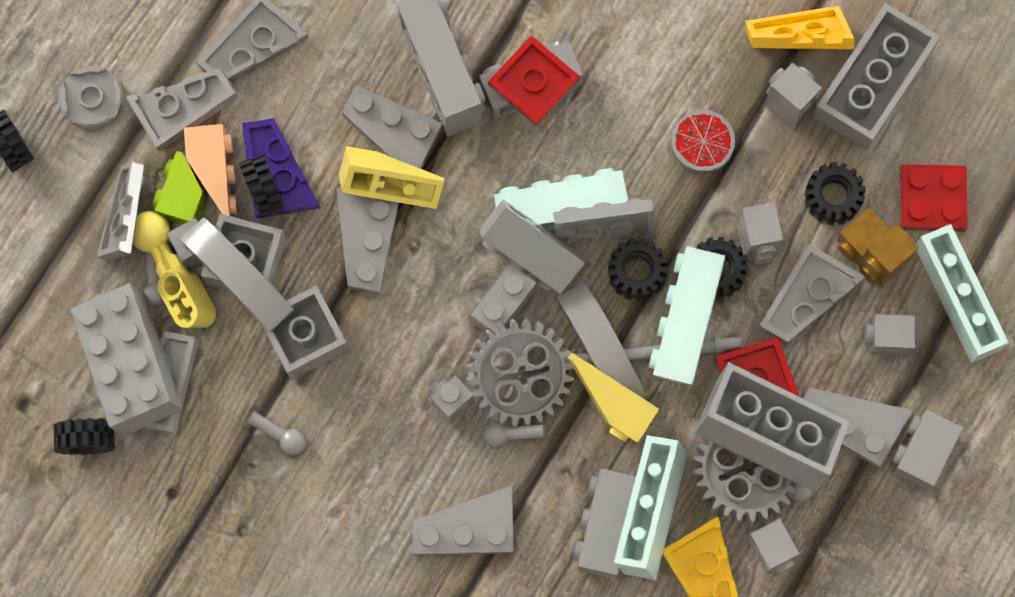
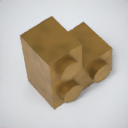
[837,208,919,288]

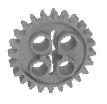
[466,318,574,427]
[692,438,797,525]

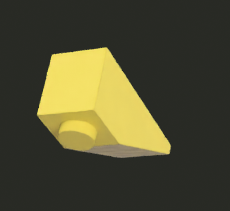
[339,146,445,209]
[568,352,659,443]

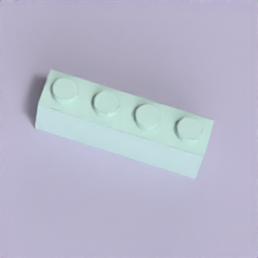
[494,168,628,231]
[917,224,1009,364]
[649,246,725,387]
[614,435,688,580]

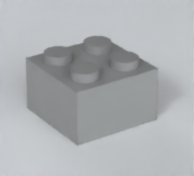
[201,214,286,291]
[264,285,350,381]

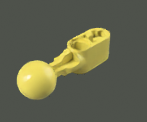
[132,211,216,328]

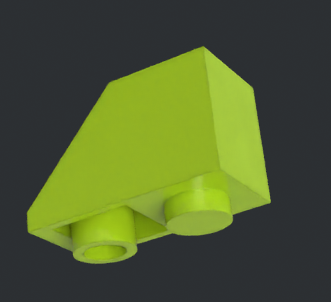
[153,151,207,225]

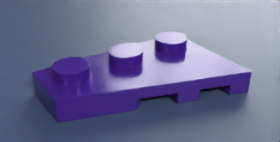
[242,118,320,219]

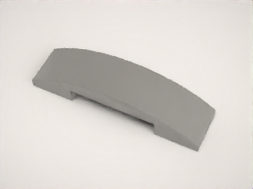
[180,217,294,333]
[556,282,647,399]

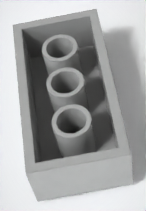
[397,0,486,137]
[813,3,941,151]
[71,283,183,436]
[695,363,850,492]

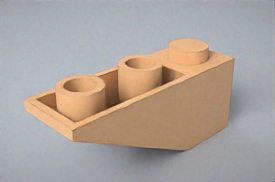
[184,124,238,217]

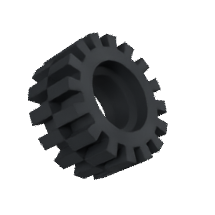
[0,109,34,172]
[239,154,285,218]
[804,162,866,225]
[697,237,748,300]
[608,238,668,301]
[53,418,115,455]

